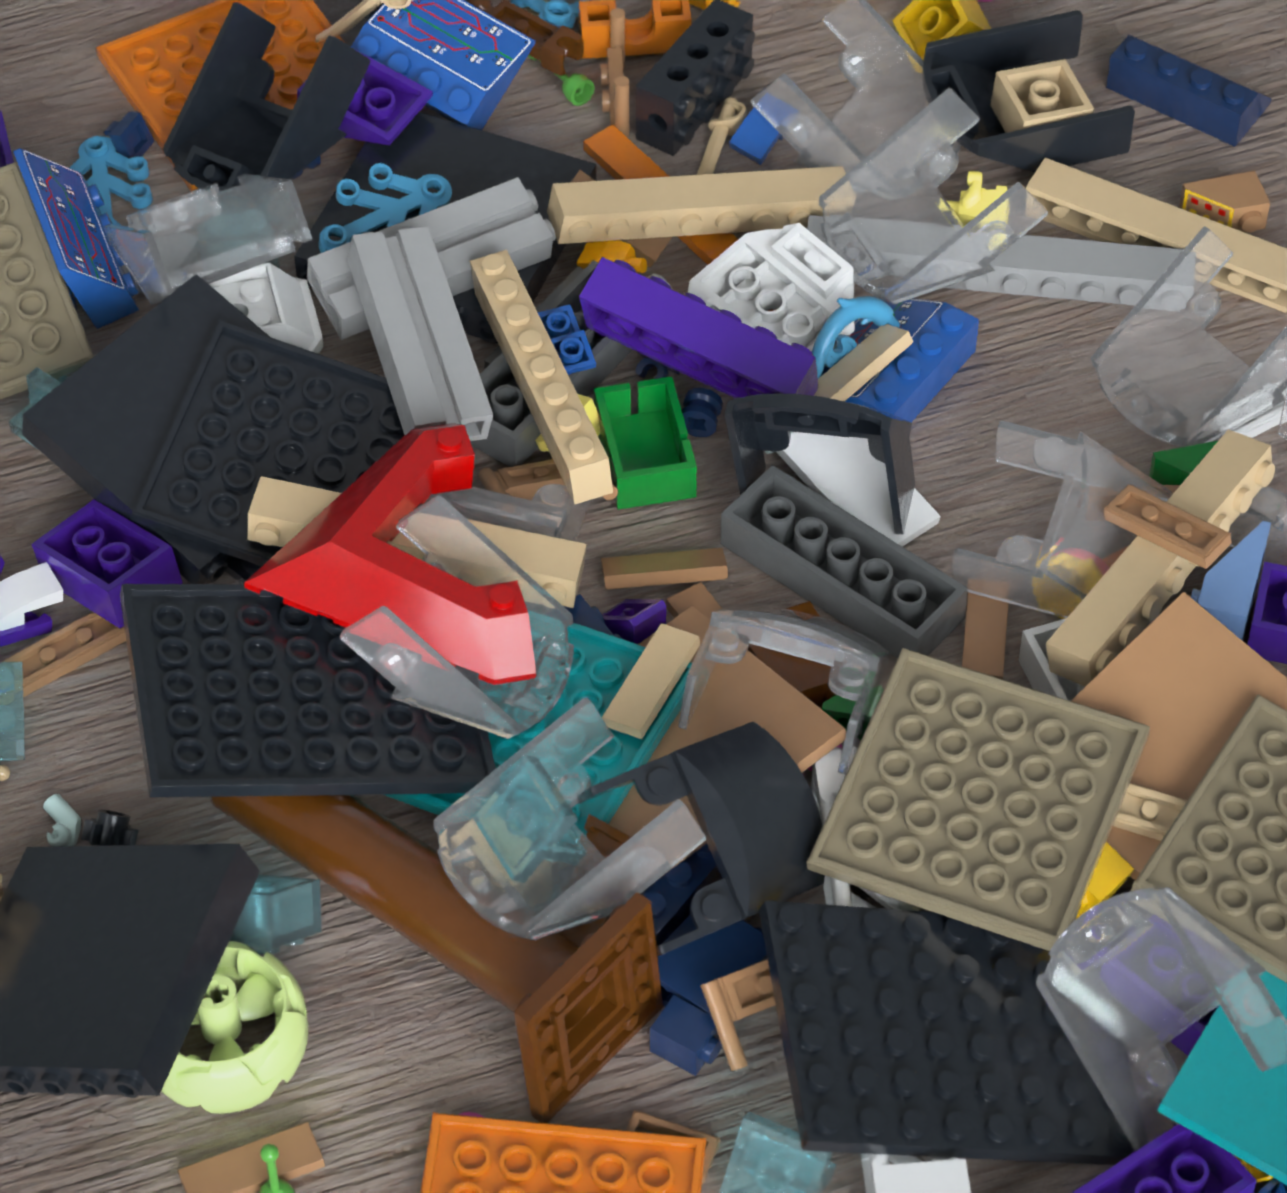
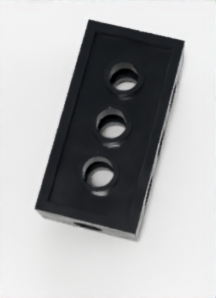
[636,0,755,156]

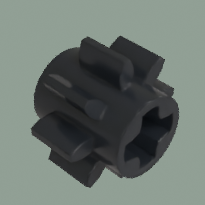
[81,809,139,846]

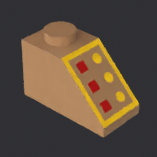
[1179,170,1270,233]

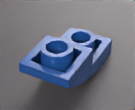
[729,90,801,165]
[538,304,596,374]

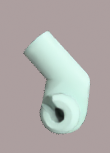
[43,794,83,847]

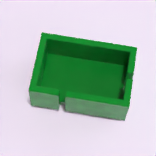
[594,376,697,510]

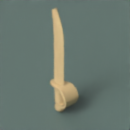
[316,0,411,42]
[697,97,748,175]

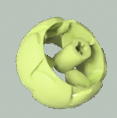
[161,941,308,1114]

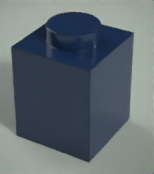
[650,995,722,1076]

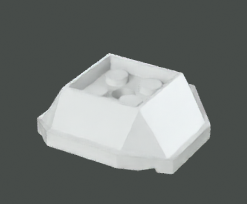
[688,223,855,351]
[176,263,324,354]

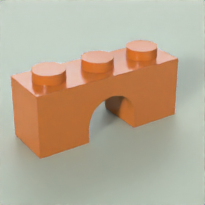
[579,0,692,59]

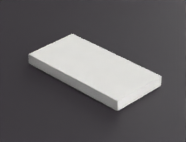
[776,432,941,547]

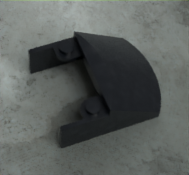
[163,2,370,200]
[922,10,1135,172]
[724,393,915,535]
[577,721,825,956]

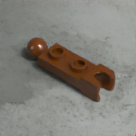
[466,0,584,76]

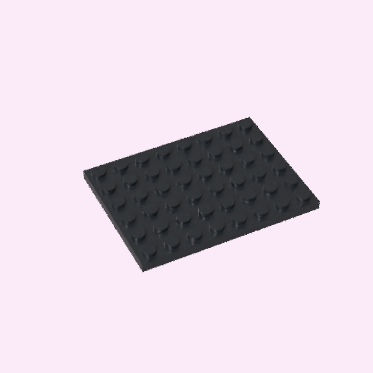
[120,584,499,798]
[759,900,1145,1165]

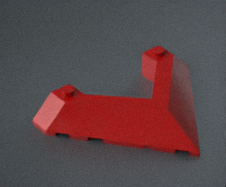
[244,423,536,685]

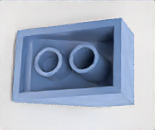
[1191,521,1271,641]

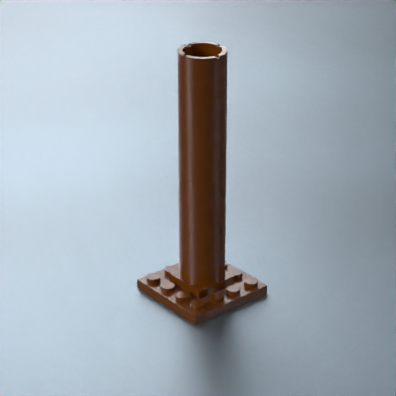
[211,795,663,1123]

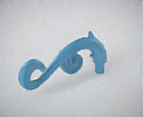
[811,296,900,378]

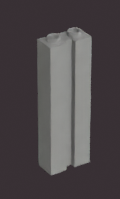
[307,177,556,340]
[347,226,493,441]

